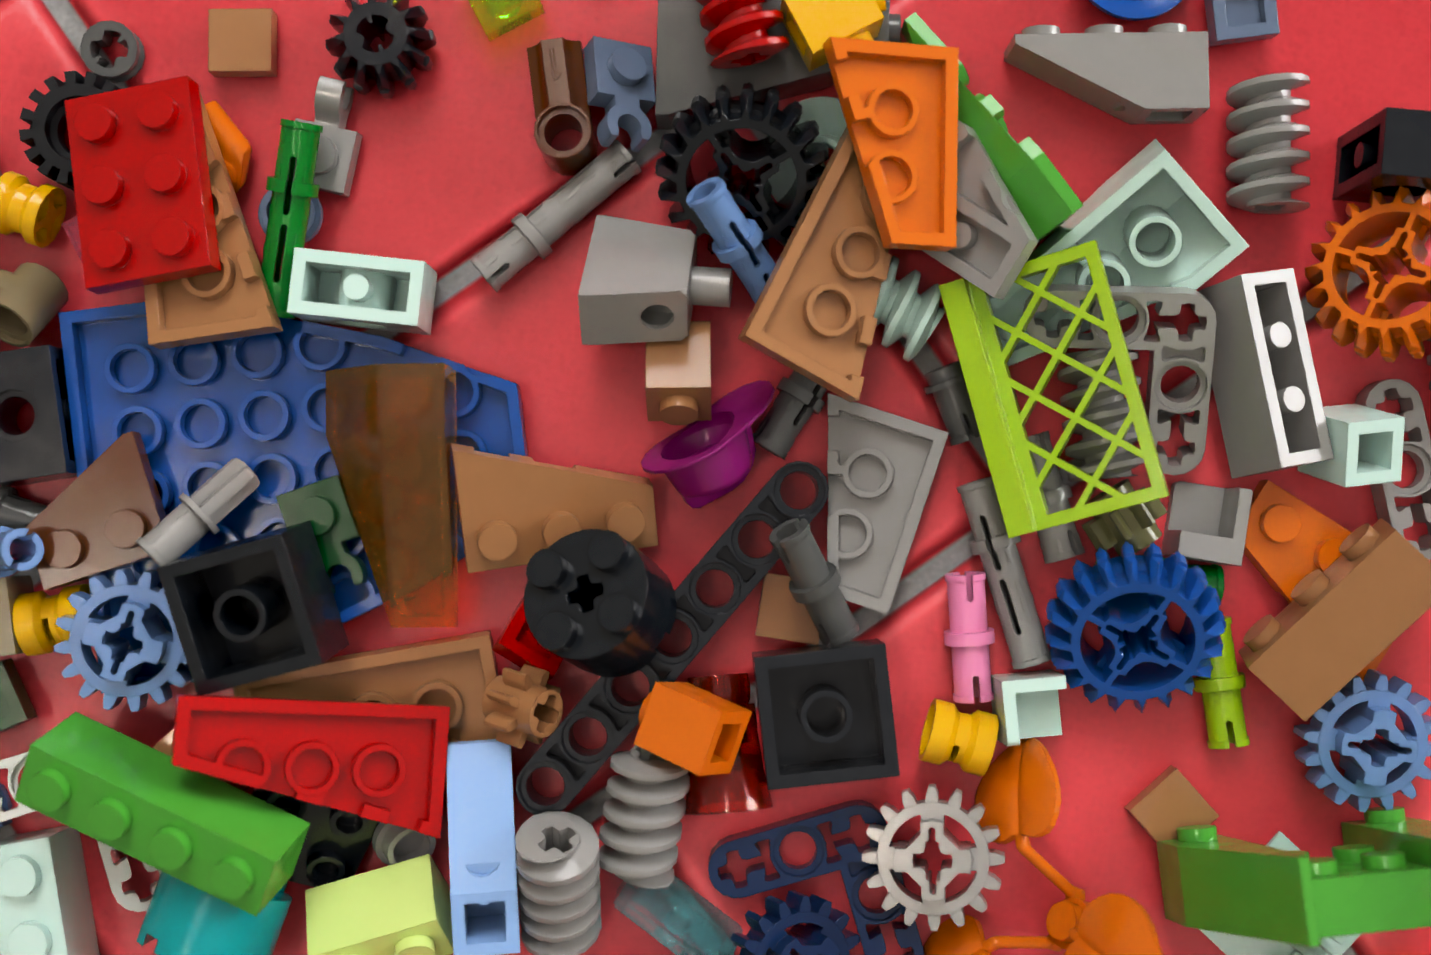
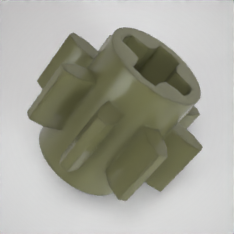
[1082,479,1167,556]

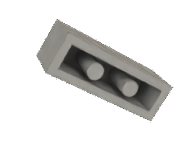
[1198,268,1334,479]

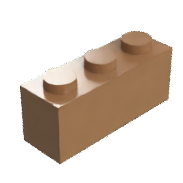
[1239,518,1431,722]

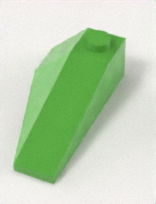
[900,12,1083,243]

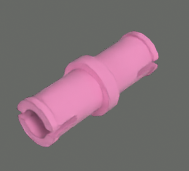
[944,571,995,704]

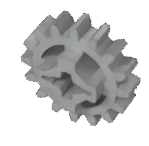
[862,784,1005,931]

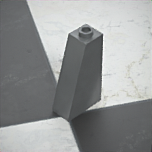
[655,0,901,130]

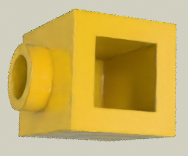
[780,0,887,72]

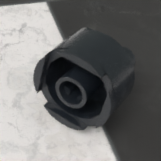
[524,529,676,678]

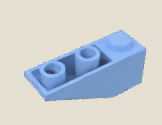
[446,739,520,955]

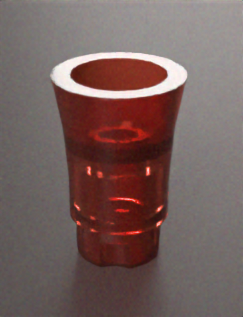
[685,673,774,815]

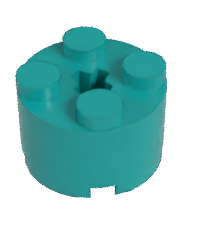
[137,872,292,955]

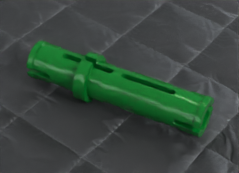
[262,119,323,319]

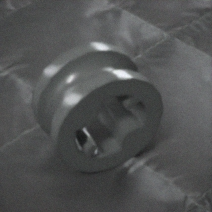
[80,20,145,82]

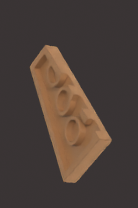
[144,93,283,349]
[738,126,892,403]

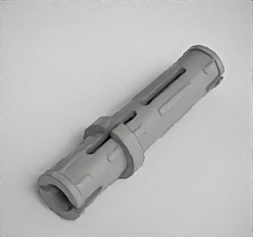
[470,140,641,292]
[957,476,1051,670]

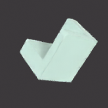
[991,669,1067,746]

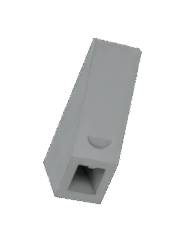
[1004,23,1210,124]

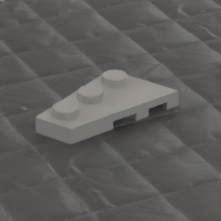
[827,393,949,615]

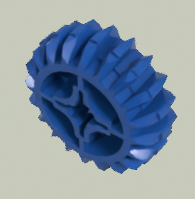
[1044,541,1226,713]

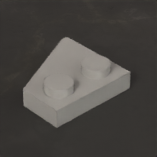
[922,121,1038,299]

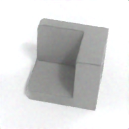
[1161,481,1253,566]

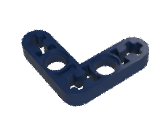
[708,800,924,955]

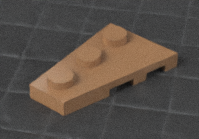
[451,443,658,573]

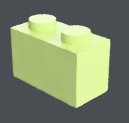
[305,853,453,955]

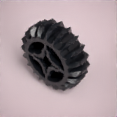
[655,82,829,254]

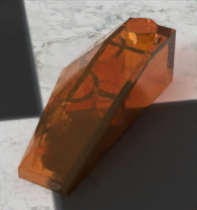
[326,363,458,628]

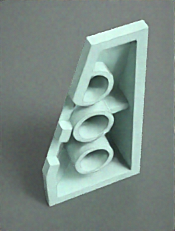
[988,138,1249,367]

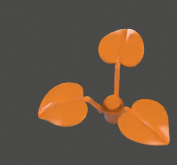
[923,738,1164,955]

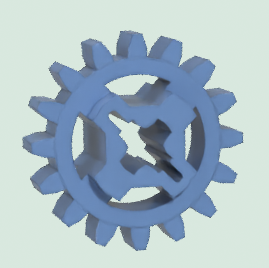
[54,567,192,712]
[1293,669,1431,812]

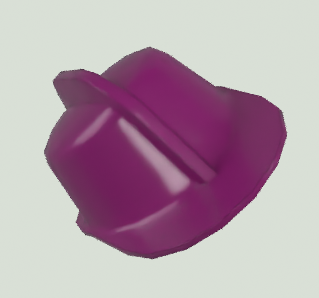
[641,380,775,508]

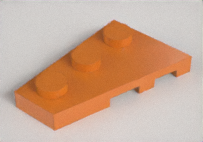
[822,37,959,252]
[1244,480,1393,681]

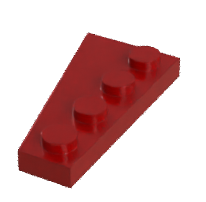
[171,694,450,839]

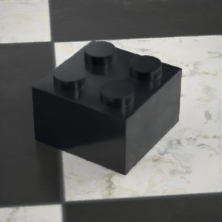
[157,521,349,695]
[752,639,900,790]

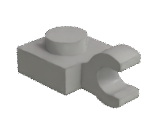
[294,76,363,197]

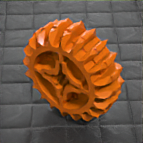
[1305,186,1431,363]

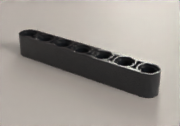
[515,461,829,815]

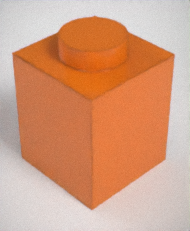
[634,681,752,776]

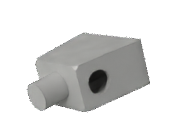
[578,215,733,345]

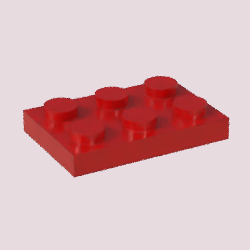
[64,76,221,294]

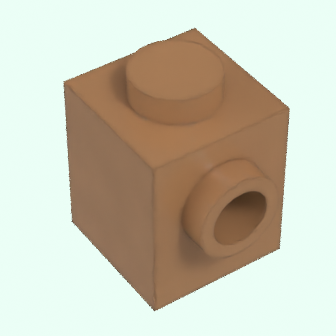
[645,321,712,425]

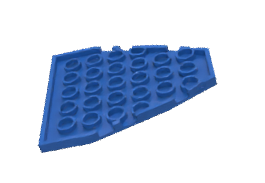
[58,302,528,694]

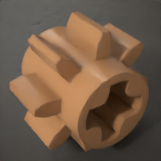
[482,664,563,749]

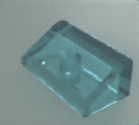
[613,875,743,955]

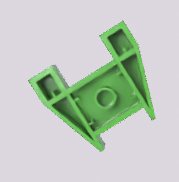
[1156,806,1431,947]

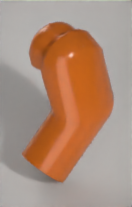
[205,101,252,193]

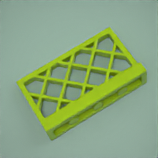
[939,240,1170,538]

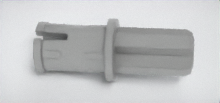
[136,458,260,566]

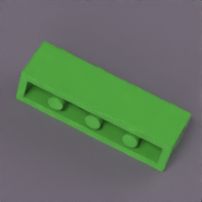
[15,712,311,917]

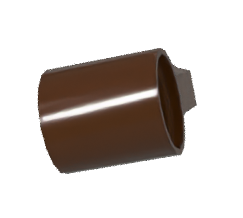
[527,37,598,176]

